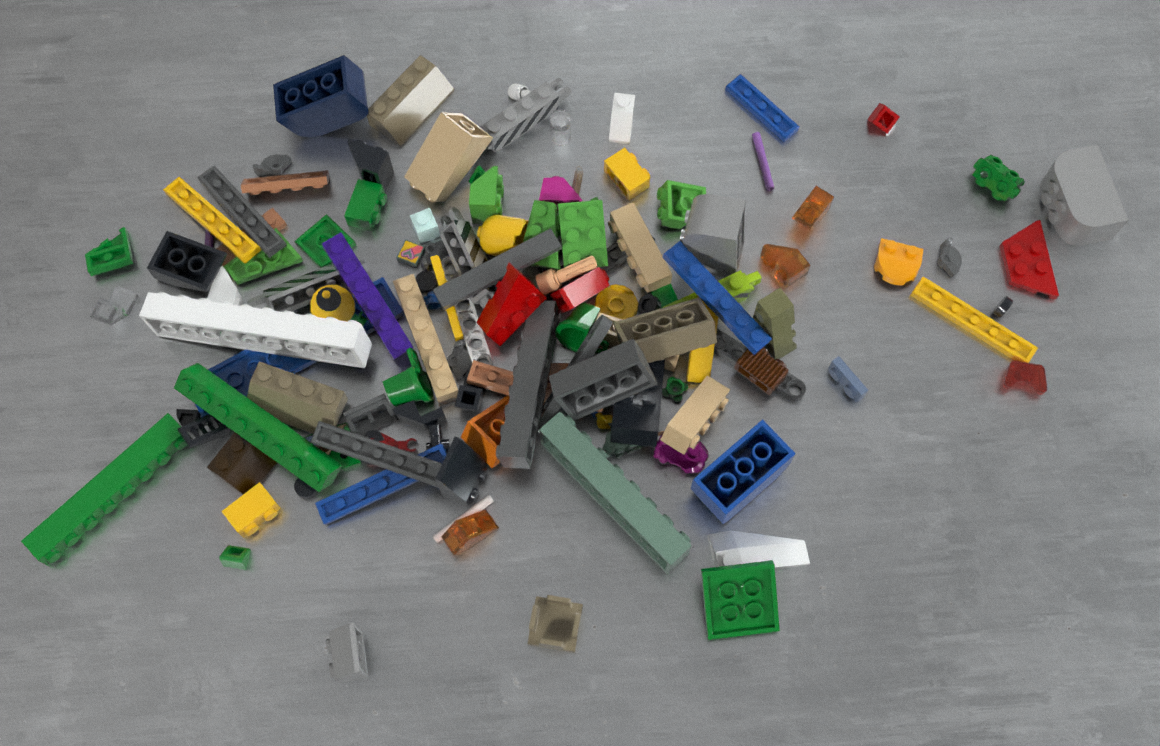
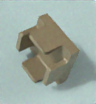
[527,595,583,653]

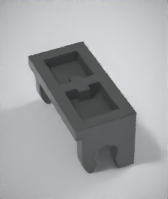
[343,393,397,437]

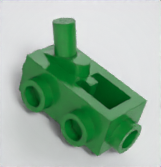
[972,154,1025,201]

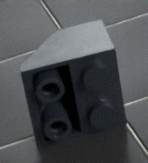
[347,139,394,191]

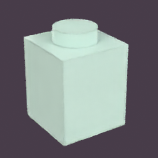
[410,208,440,245]

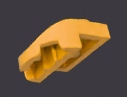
[874,238,924,285]

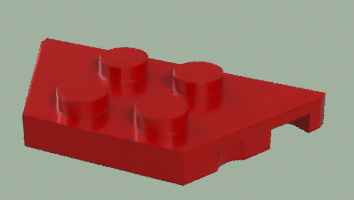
[1000,220,1059,299]

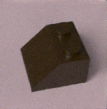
[207,432,278,495]

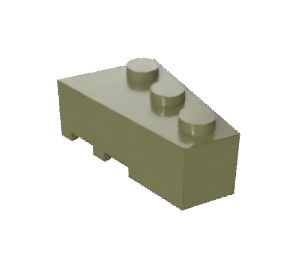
[753,288,797,360]

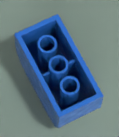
[690,419,796,524]

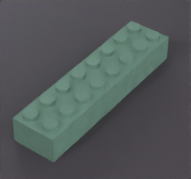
[539,412,692,574]

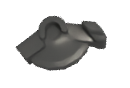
[253,154,292,177]
[937,237,962,278]
[421,240,447,271]
[447,340,471,380]

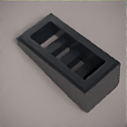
[178,414,231,449]

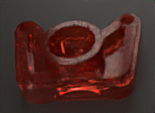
[1003,360,1047,395]

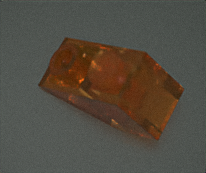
[792,185,834,230]
[761,244,811,288]
[441,509,499,556]

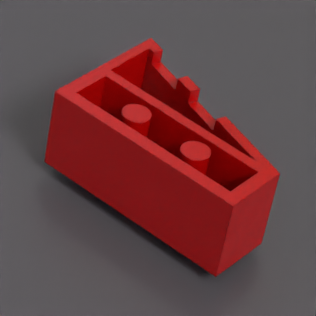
[477,262,547,346]

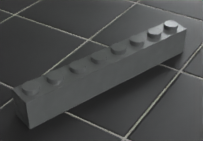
[496,301,561,469]

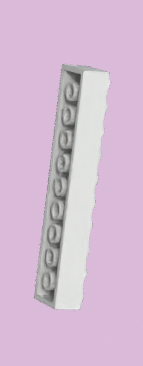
[139,292,372,368]

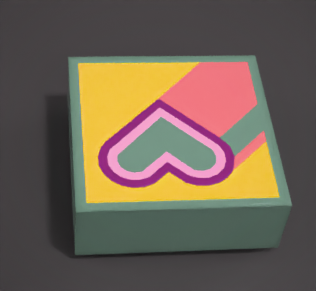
[396,239,425,268]

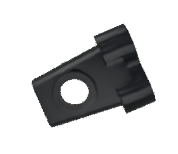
[426,425,450,452]

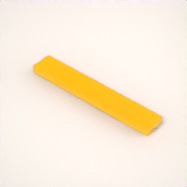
[163,176,261,264]
[910,276,1038,367]

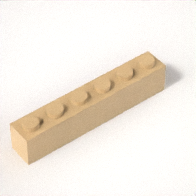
[393,274,458,406]

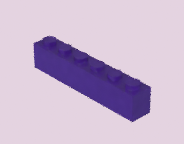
[322,232,414,361]

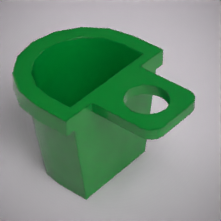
[555,303,609,354]
[382,348,434,407]

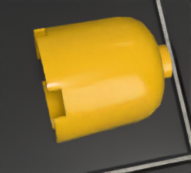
[477,215,529,257]

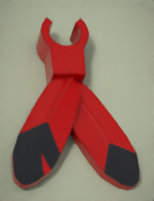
[366,431,418,465]

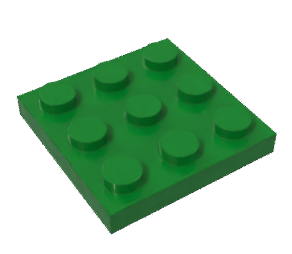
[701,560,780,640]

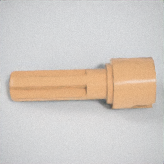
[535,256,597,295]

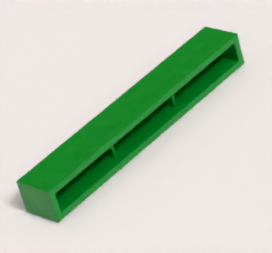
[174,363,342,493]
[21,413,192,566]

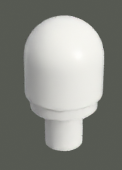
[508,83,531,101]

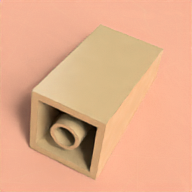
[404,112,493,203]

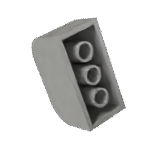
[1040,144,1129,246]
[680,194,746,277]

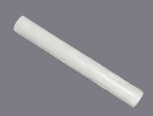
[432,494,494,544]

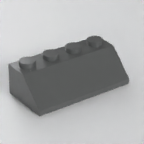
[549,339,657,421]

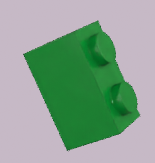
[344,179,387,231]

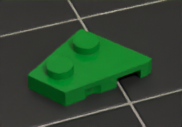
[85,227,134,276]

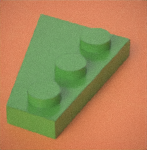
[523,200,561,271]
[223,228,303,285]

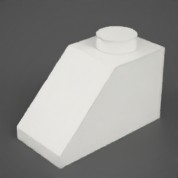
[609,93,635,144]
[207,266,243,306]

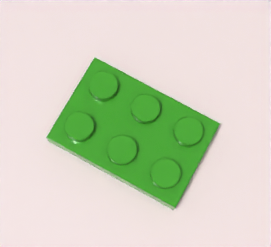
[558,200,608,268]

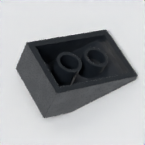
[147,231,227,292]
[436,436,488,507]

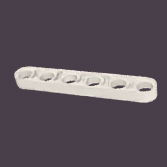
[441,256,493,366]

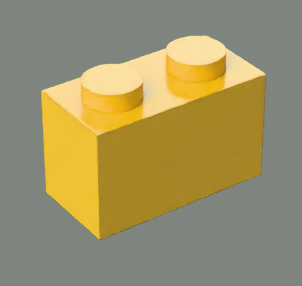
[604,147,651,201]
[221,482,281,538]

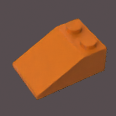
[460,395,510,468]

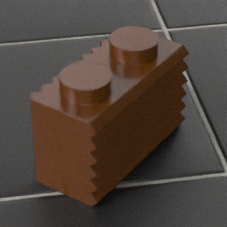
[734,347,789,396]

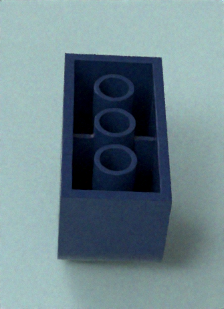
[273,55,368,137]

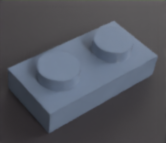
[828,356,868,402]

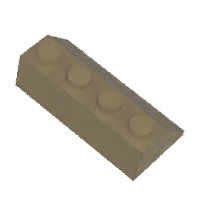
[367,55,454,147]
[613,297,717,363]
[247,361,348,434]

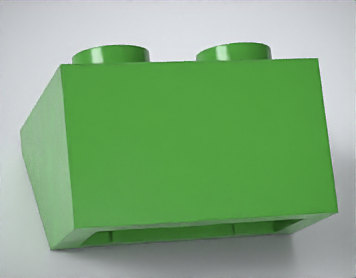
[469,166,504,224]

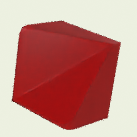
[867,103,900,134]

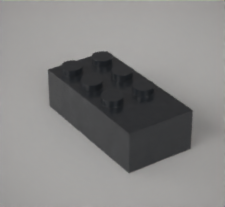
[610,359,665,447]

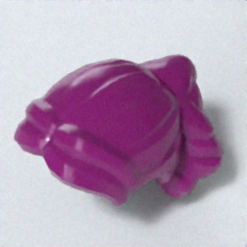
[654,435,709,474]

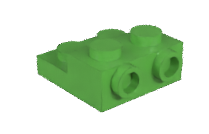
[656,180,706,229]

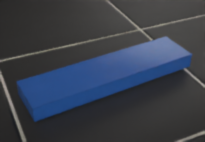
[725,74,800,142]

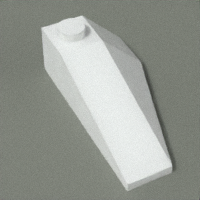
[708,530,810,570]

